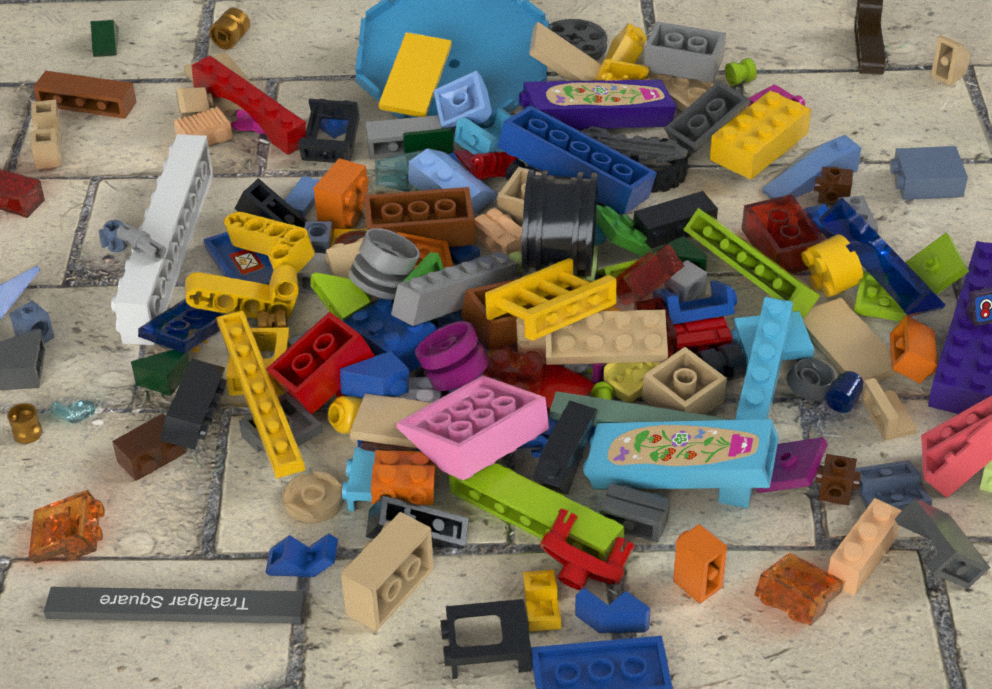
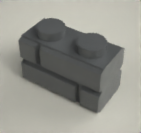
[599,483,670,542]

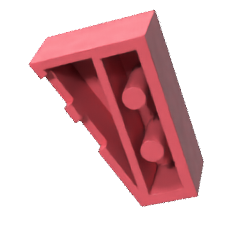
[921,396,992,498]

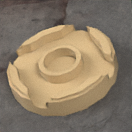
[283,471,344,523]

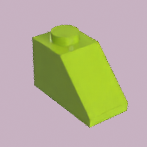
[310,272,371,321]

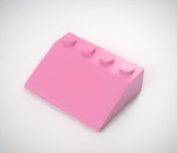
[396,375,549,480]

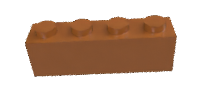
[33,70,137,119]

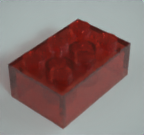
[741,194,825,274]

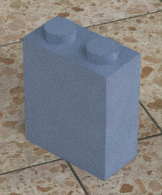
[890,146,968,200]

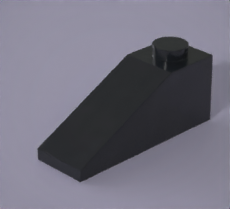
[234,178,308,228]
[532,400,598,495]
[366,495,469,549]

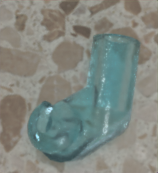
[50,400,96,423]

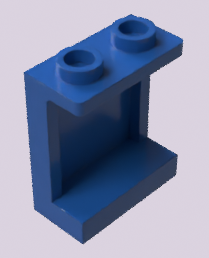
[652,280,737,325]

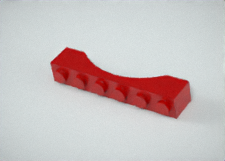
[192,55,306,155]

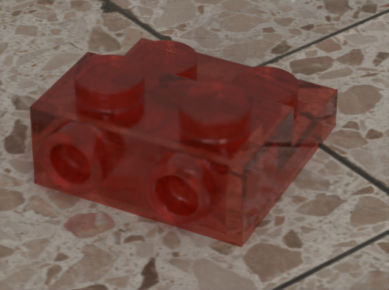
[483,346,546,395]

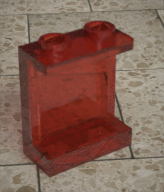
[616,244,685,305]

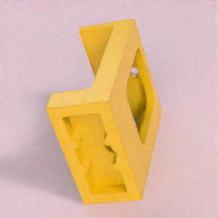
[226,327,290,396]

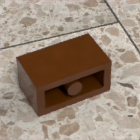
[112,413,186,481]

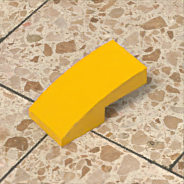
[522,569,561,632]

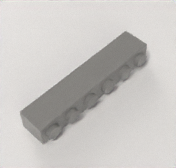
[391,252,518,326]

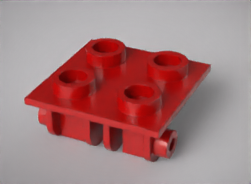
[453,150,519,180]

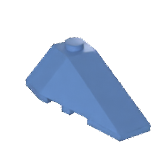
[762,135,861,205]

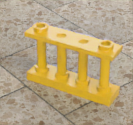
[485,258,616,341]

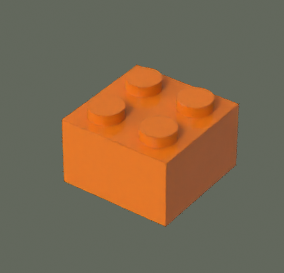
[314,158,369,233]

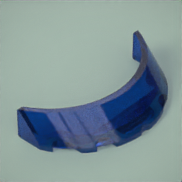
[819,198,946,317]

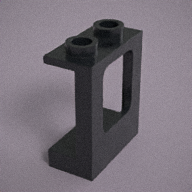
[298,99,360,163]
[440,599,532,679]

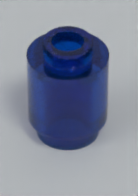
[826,371,863,413]

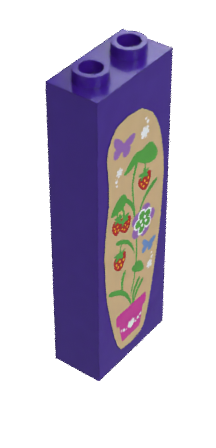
[518,79,676,129]

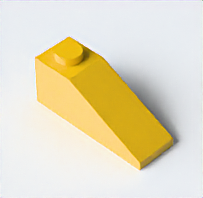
[606,22,647,64]

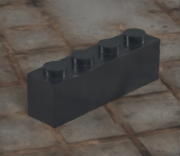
[160,358,227,450]

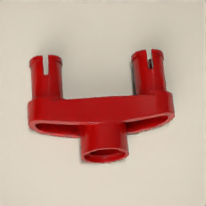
[540,509,635,590]

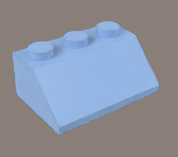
[408,148,498,214]

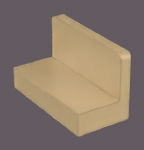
[861,378,917,440]

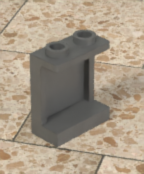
[894,498,991,589]

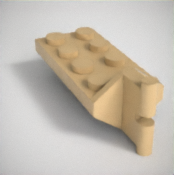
[516,310,668,365]

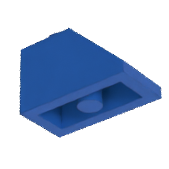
[340,351,409,398]

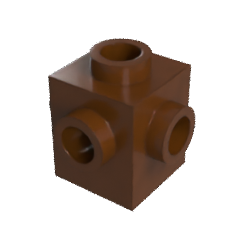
[814,167,853,205]
[815,454,861,505]

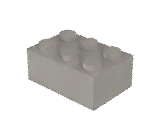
[644,21,726,83]

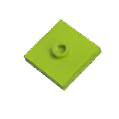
[903,232,969,303]

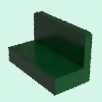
[403,128,454,172]

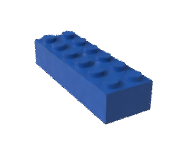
[497,106,657,215]

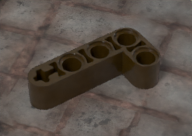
[854,0,885,74]

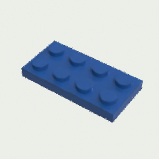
[531,636,673,689]

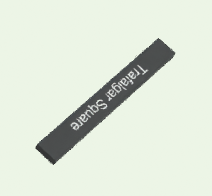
[44,587,305,624]

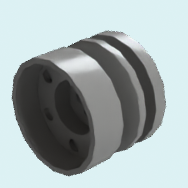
[348,228,420,299]

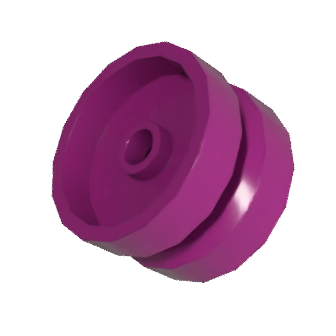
[415,321,490,391]

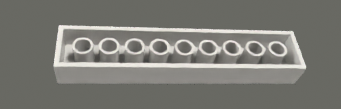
[111,134,213,345]

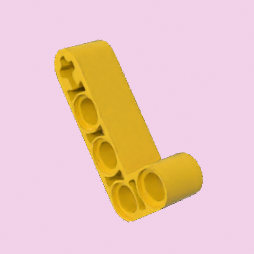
[224,212,315,274]
[185,265,299,320]

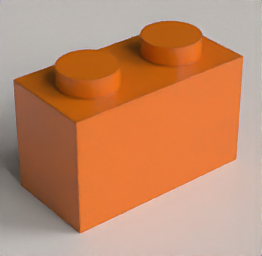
[890,315,938,384]
[673,524,727,604]

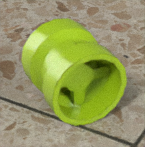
[725,58,757,86]

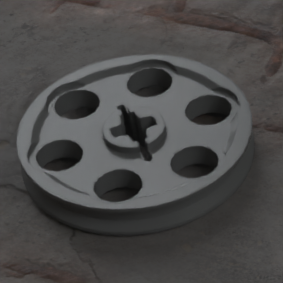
[549,19,607,60]

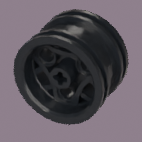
[522,169,598,277]

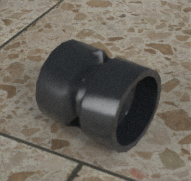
[695,342,746,381]

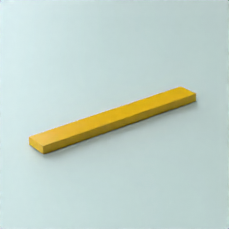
[216,311,305,479]

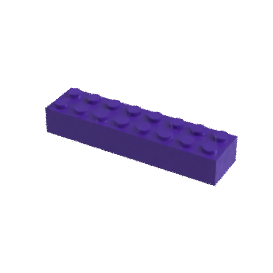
[928,241,992,414]

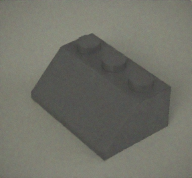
[664,81,750,157]

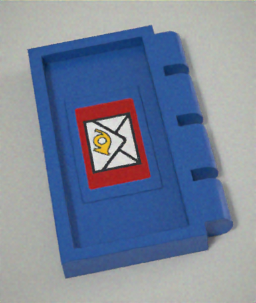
[203,232,288,285]

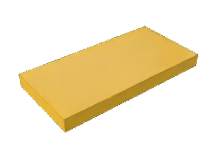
[379,32,452,117]

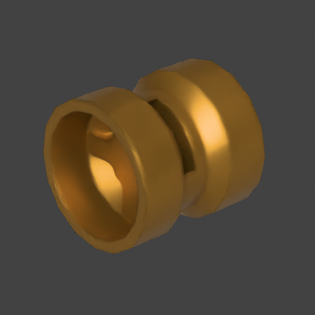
[257,310,288,336]
[7,403,42,444]

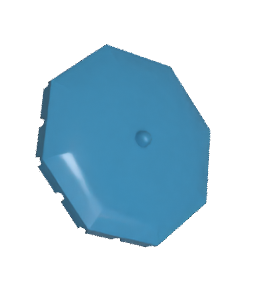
[355,0,549,129]

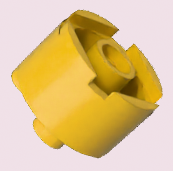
[801,234,863,298]

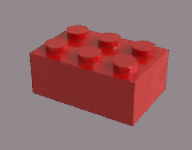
[266,312,375,415]

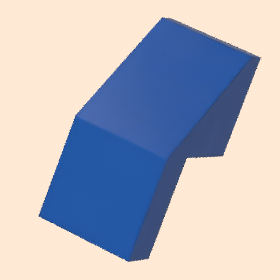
[265,533,338,577]
[575,588,651,633]

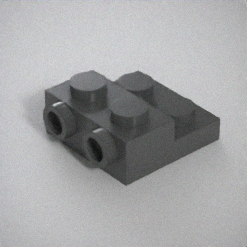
[239,393,323,453]

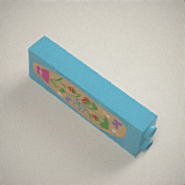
[583,419,779,489]

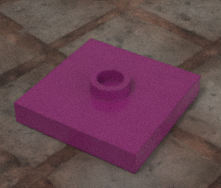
[755,437,828,493]

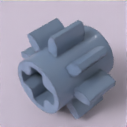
[99,220,128,252]

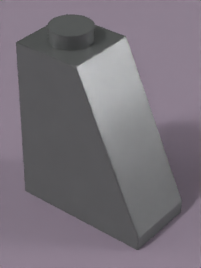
[0,329,46,390]

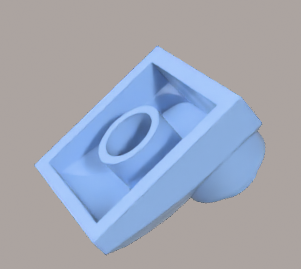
[434,70,492,128]

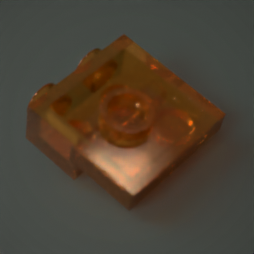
[29,490,105,564]
[754,552,845,626]

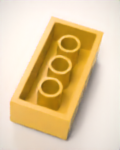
[710,90,811,180]

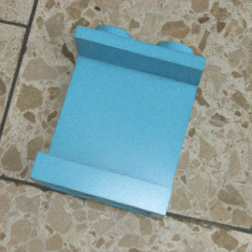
[454,108,512,155]

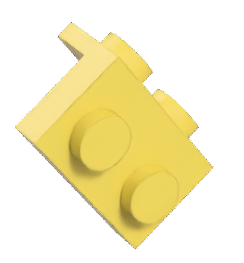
[604,362,661,403]

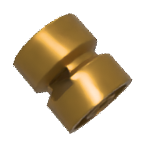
[209,7,250,50]

